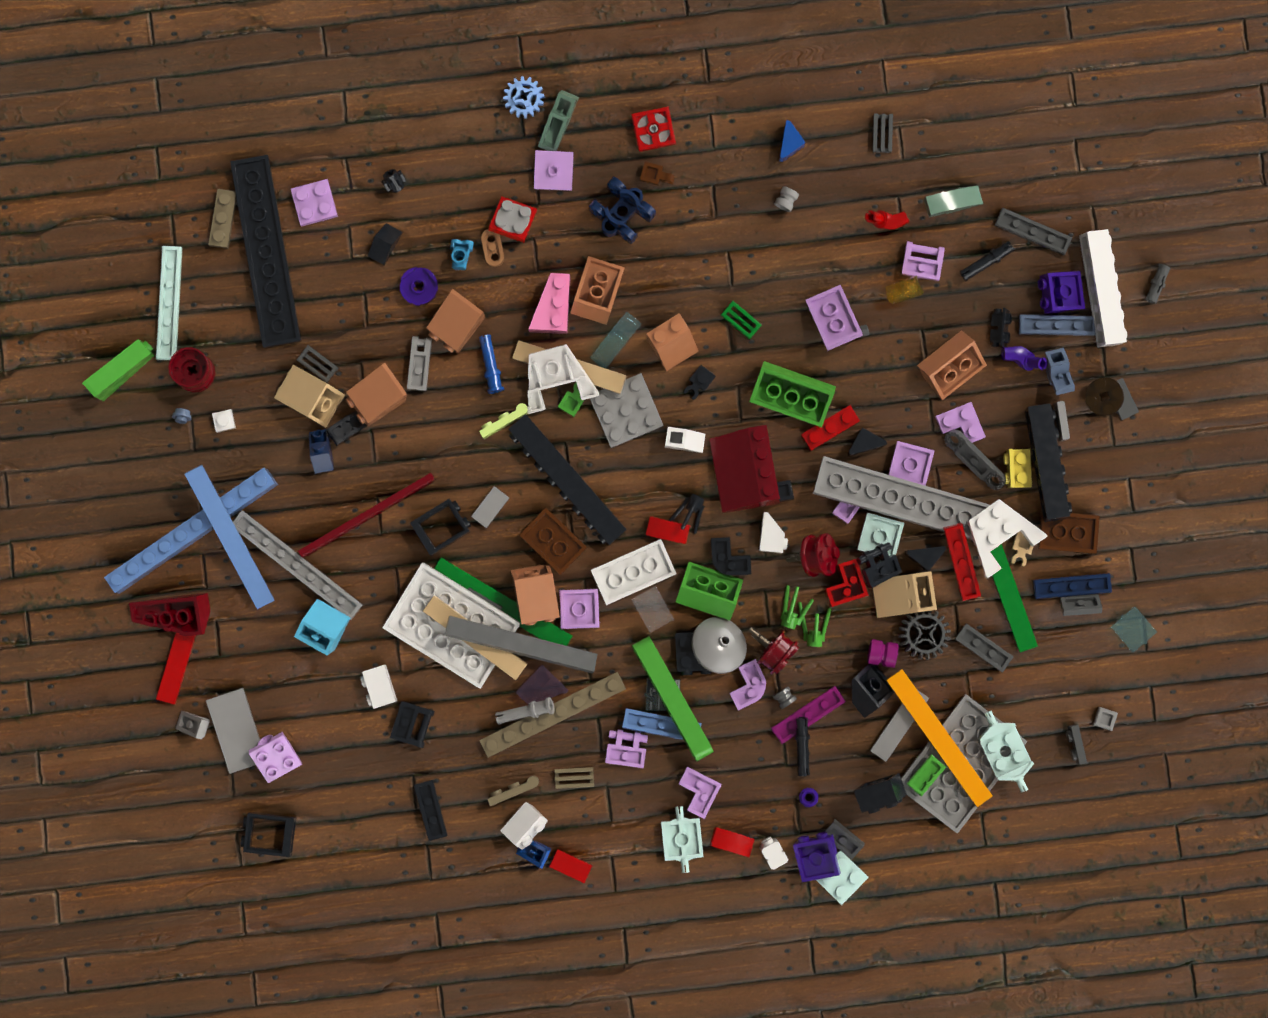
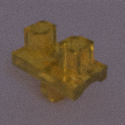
[885,275,924,305]

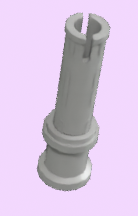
[495,697,554,724]

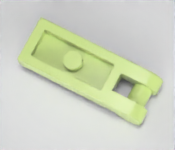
[479,403,528,439]

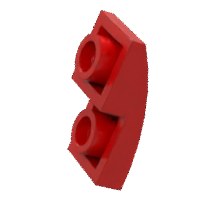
[646,516,690,544]
[710,827,755,858]

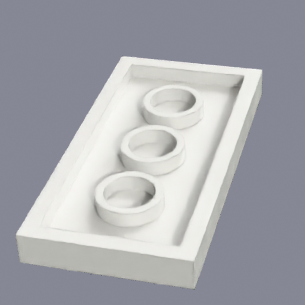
[591,539,676,605]

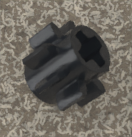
[381,169,406,193]

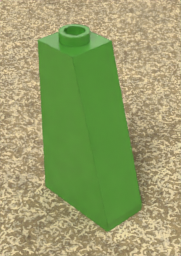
[82,339,155,401]

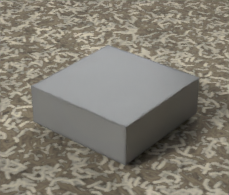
[1093,707,1118,731]

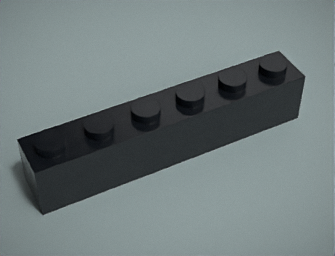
[1025,404,1072,522]

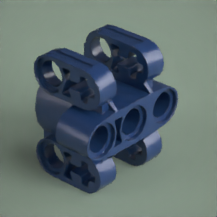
[589,176,656,244]

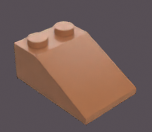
[570,256,624,325]

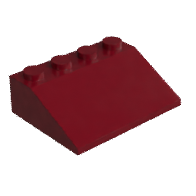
[709,425,780,513]

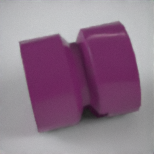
[867,639,899,668]

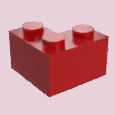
[824,559,869,607]

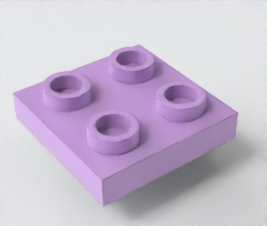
[248,732,302,783]

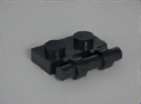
[857,542,902,588]

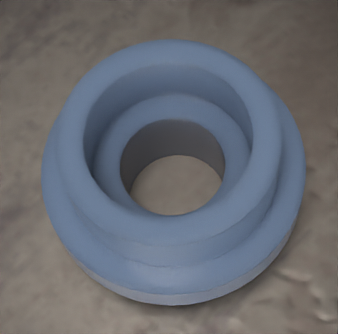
[172,408,191,424]

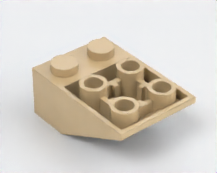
[873,571,937,618]

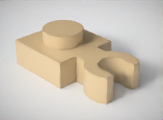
[1011,531,1033,567]

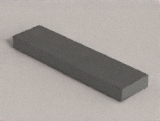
[994,208,1073,256]

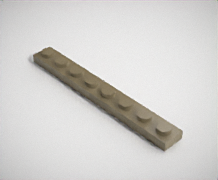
[479,672,626,758]

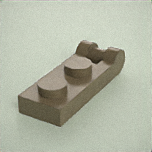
[487,775,539,806]

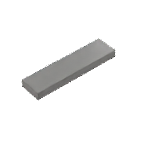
[870,691,929,762]

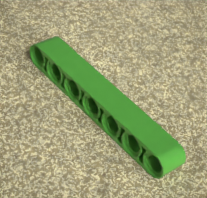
[632,636,714,761]

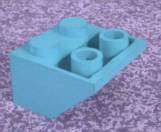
[294,599,351,655]

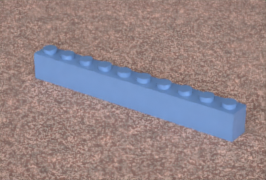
[104,468,278,594]

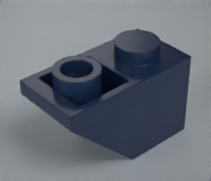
[309,429,334,474]

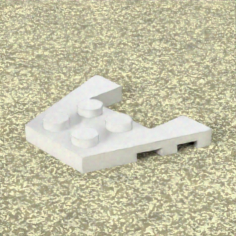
[527,344,599,414]
[967,499,1047,579]

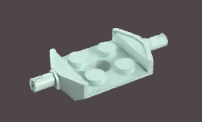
[979,710,1034,793]

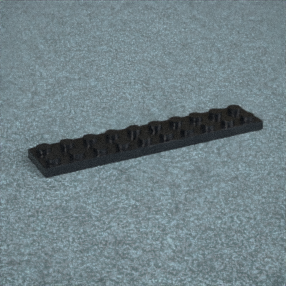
[230,155,302,348]

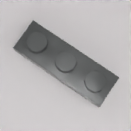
[955,623,1013,673]

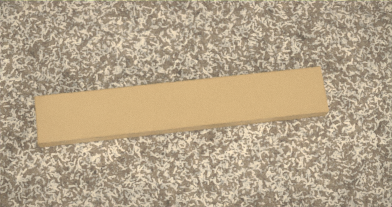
[512,340,627,394]
[423,595,528,680]

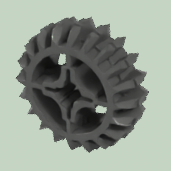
[898,610,951,660]

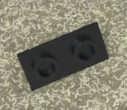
[990,308,1012,347]

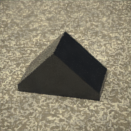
[368,223,403,266]
[848,428,887,456]
[905,546,946,572]

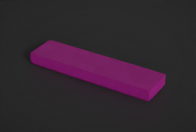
[771,686,846,744]

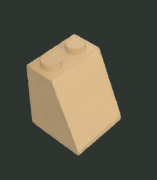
[274,365,345,428]

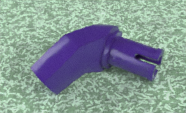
[1001,346,1047,371]

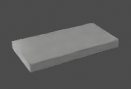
[206,688,260,774]

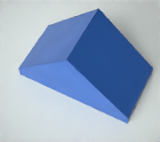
[779,120,806,162]
[516,840,551,869]

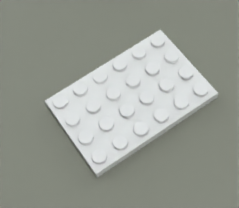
[383,562,521,689]

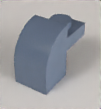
[1045,348,1075,395]

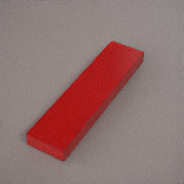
[943,523,981,601]
[156,633,196,705]

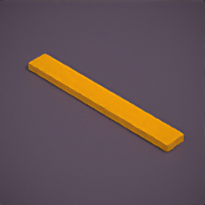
[886,669,993,807]

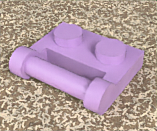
[901,241,945,281]

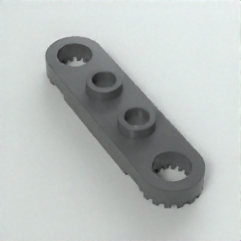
[944,429,1006,490]

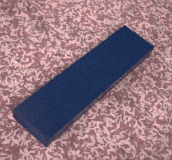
[1033,573,1112,599]

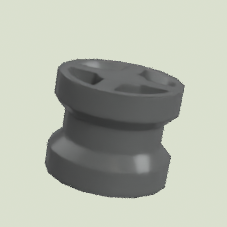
[773,686,797,710]

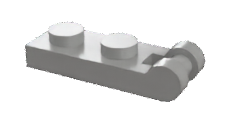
[407,336,432,391]

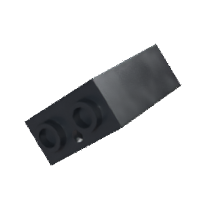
[410,499,471,556]
[241,812,297,857]

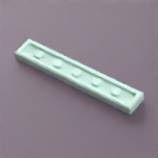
[156,246,182,361]

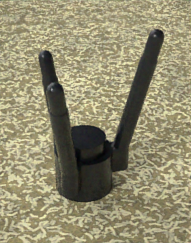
[669,494,705,534]

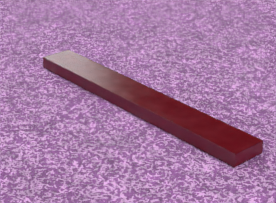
[298,473,436,558]

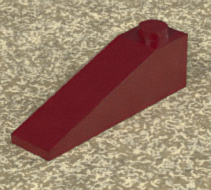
[129,593,211,636]

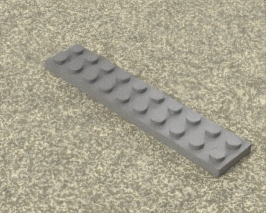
[813,456,990,540]

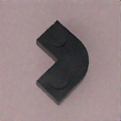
[711,537,752,576]

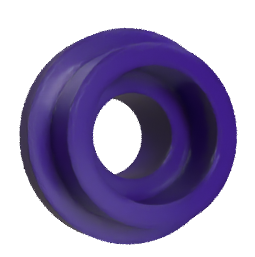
[799,788,818,807]

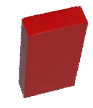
[550,849,593,883]

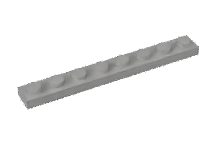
[233,510,363,620]

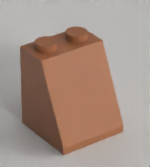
[426,289,486,353]
[646,313,699,372]
[345,363,407,427]
[511,563,560,626]

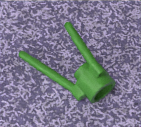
[780,585,814,629]
[798,602,831,647]

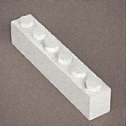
[1079,229,1127,348]

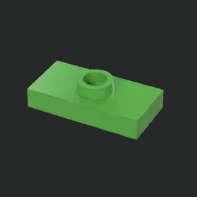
[906,754,946,797]

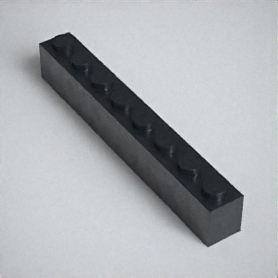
[509,414,627,546]

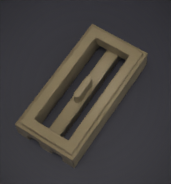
[555,767,594,789]

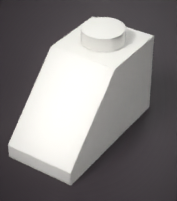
[759,512,788,554]

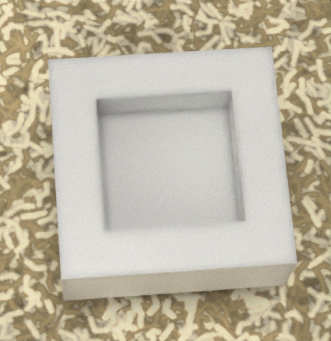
[212,409,236,433]

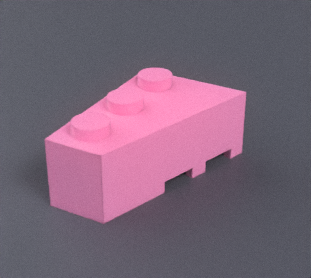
[529,273,570,334]

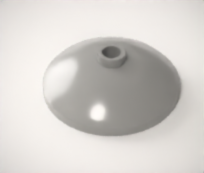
[691,617,747,674]

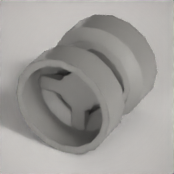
[774,186,799,212]

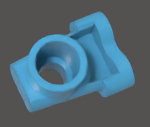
[450,239,474,270]

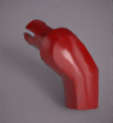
[865,210,910,230]

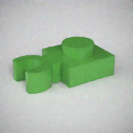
[558,382,584,417]

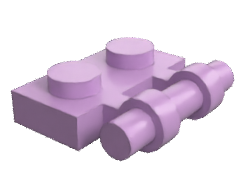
[605,729,648,768]

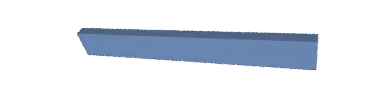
[184,465,275,609]

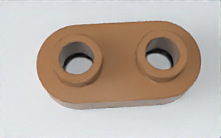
[481,229,504,267]

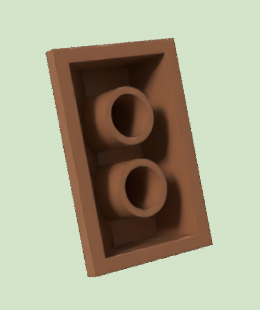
[917,330,987,400]

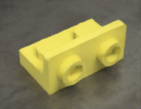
[1003,449,1032,488]

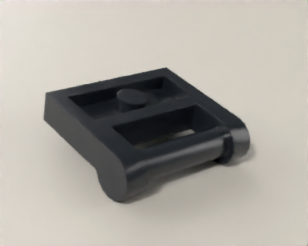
[390,701,435,748]

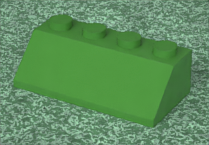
[749,361,836,427]

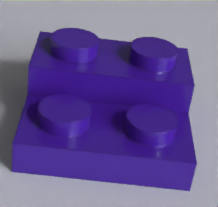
[1038,271,1085,313]
[793,832,841,882]

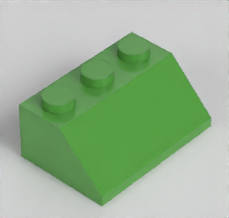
[676,562,743,621]

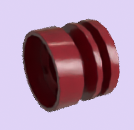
[168,347,216,393]

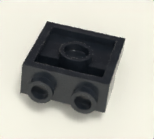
[675,632,712,675]

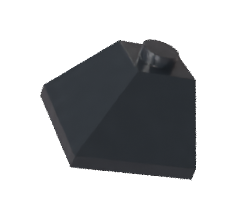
[852,664,895,718]

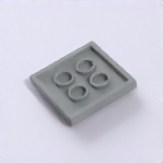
[590,373,664,448]

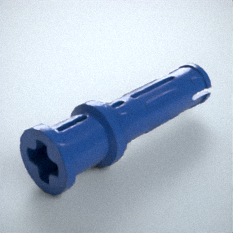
[479,335,504,394]

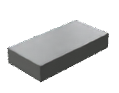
[1054,401,1070,441]
[471,486,509,528]

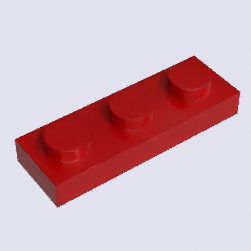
[801,405,860,451]

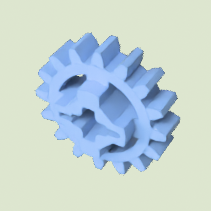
[503,76,545,119]

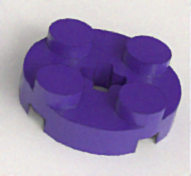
[400,267,438,306]

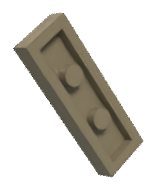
[208,189,237,249]

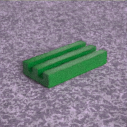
[720,301,762,340]

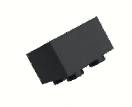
[854,773,907,814]

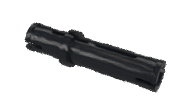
[959,241,1015,281]
[795,717,810,776]

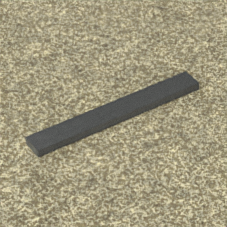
[445,616,598,674]

